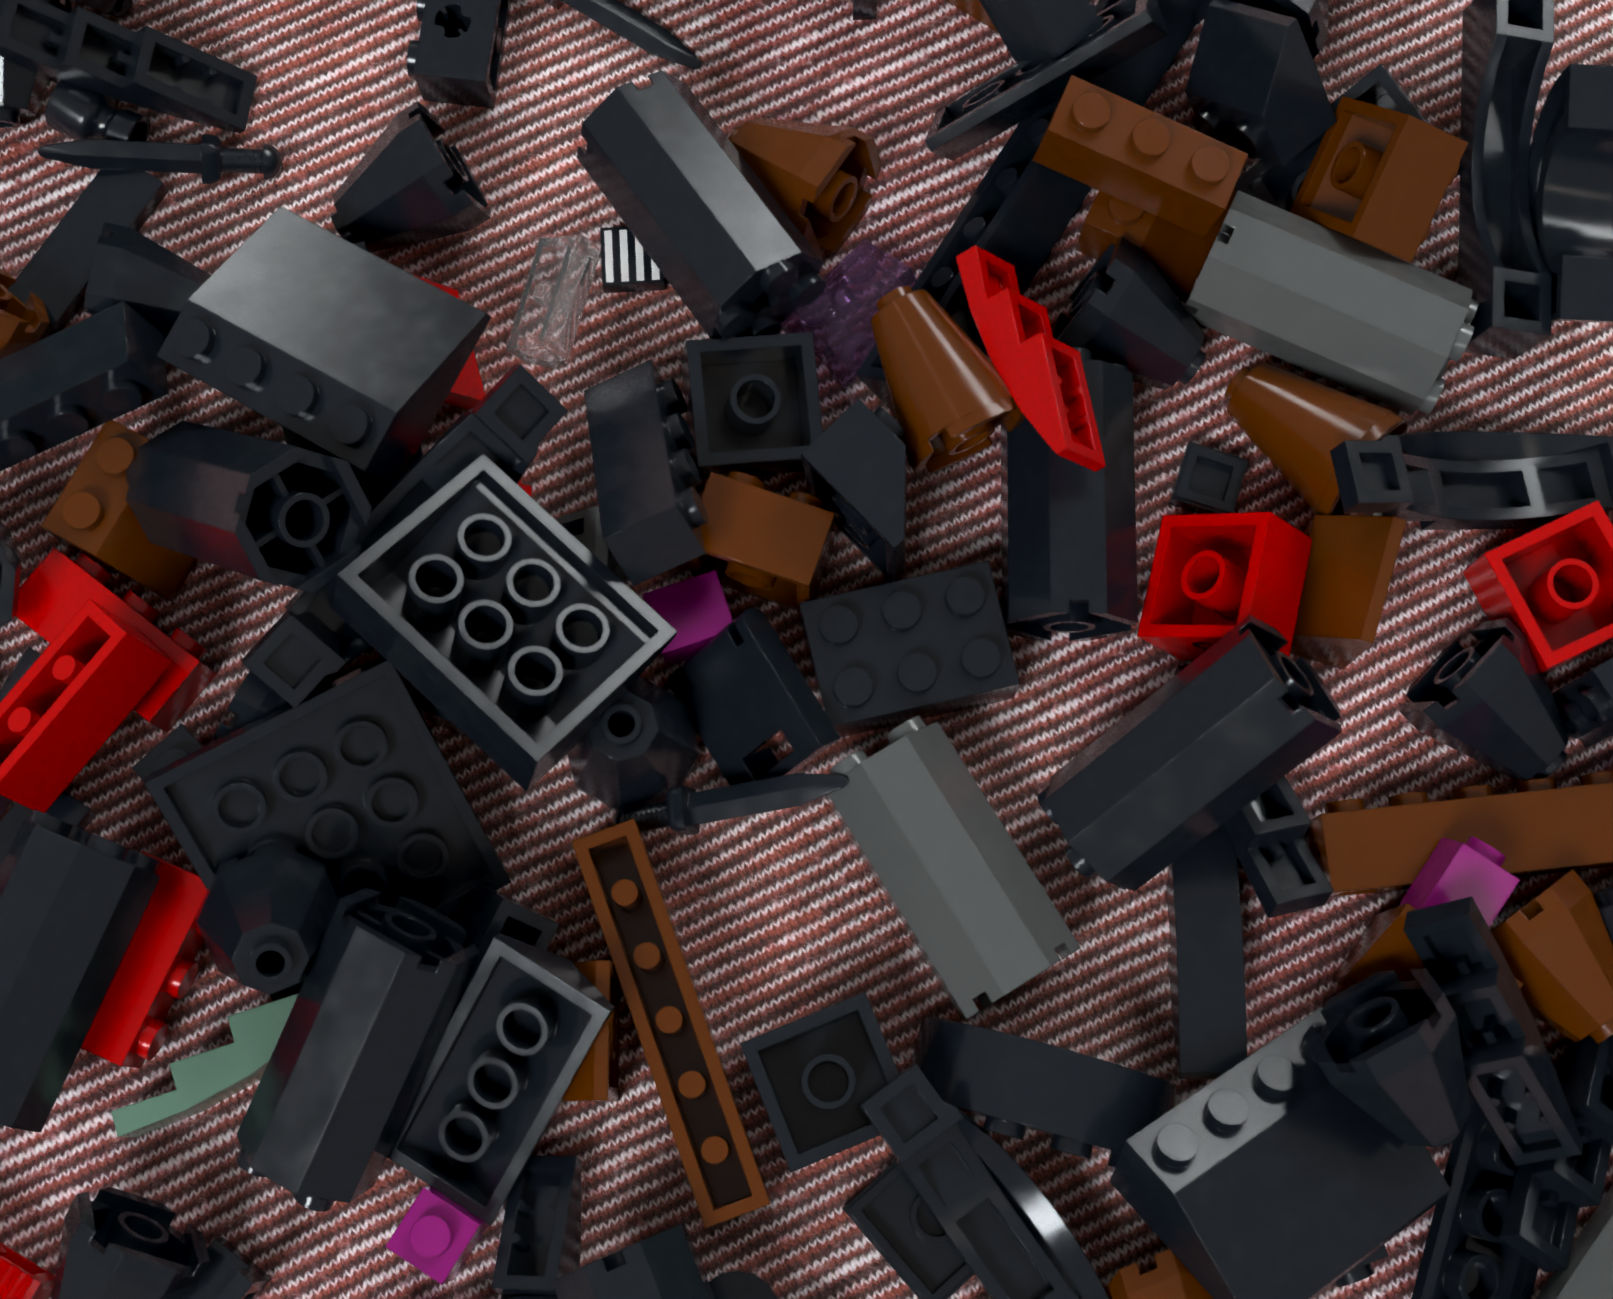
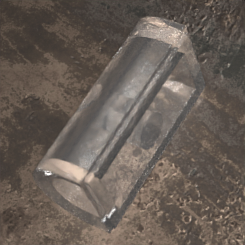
[506,235,601,369]

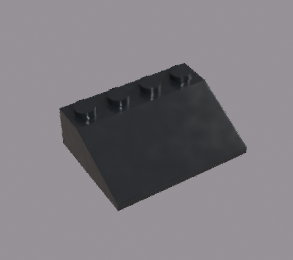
[157,206,491,485]
[333,453,677,792]
[1110,1007,1451,1299]

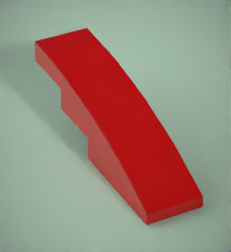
[956,245,1106,472]

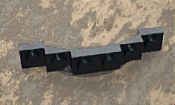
[241,364,568,709]
[1330,431,1613,530]
[859,1064,1109,1299]

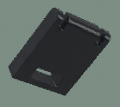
[668,608,841,786]

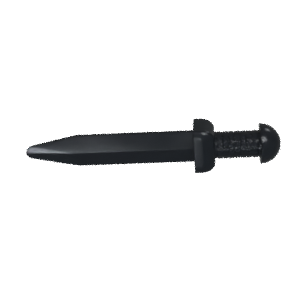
[547,0,701,69]
[38,134,283,184]
[614,773,848,835]

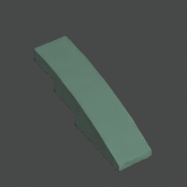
[111,993,299,1137]

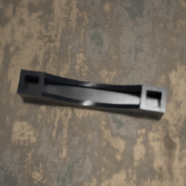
[1458,0,1554,359]

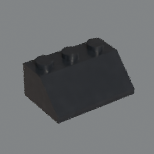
[801,399,907,582]

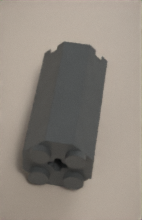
[1185,190,1479,415]
[825,715,1081,1021]

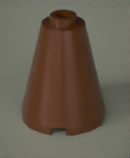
[870,285,1026,474]
[1225,362,1408,515]

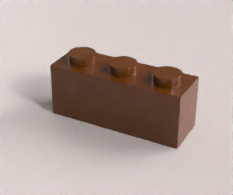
[1032,75,1248,237]

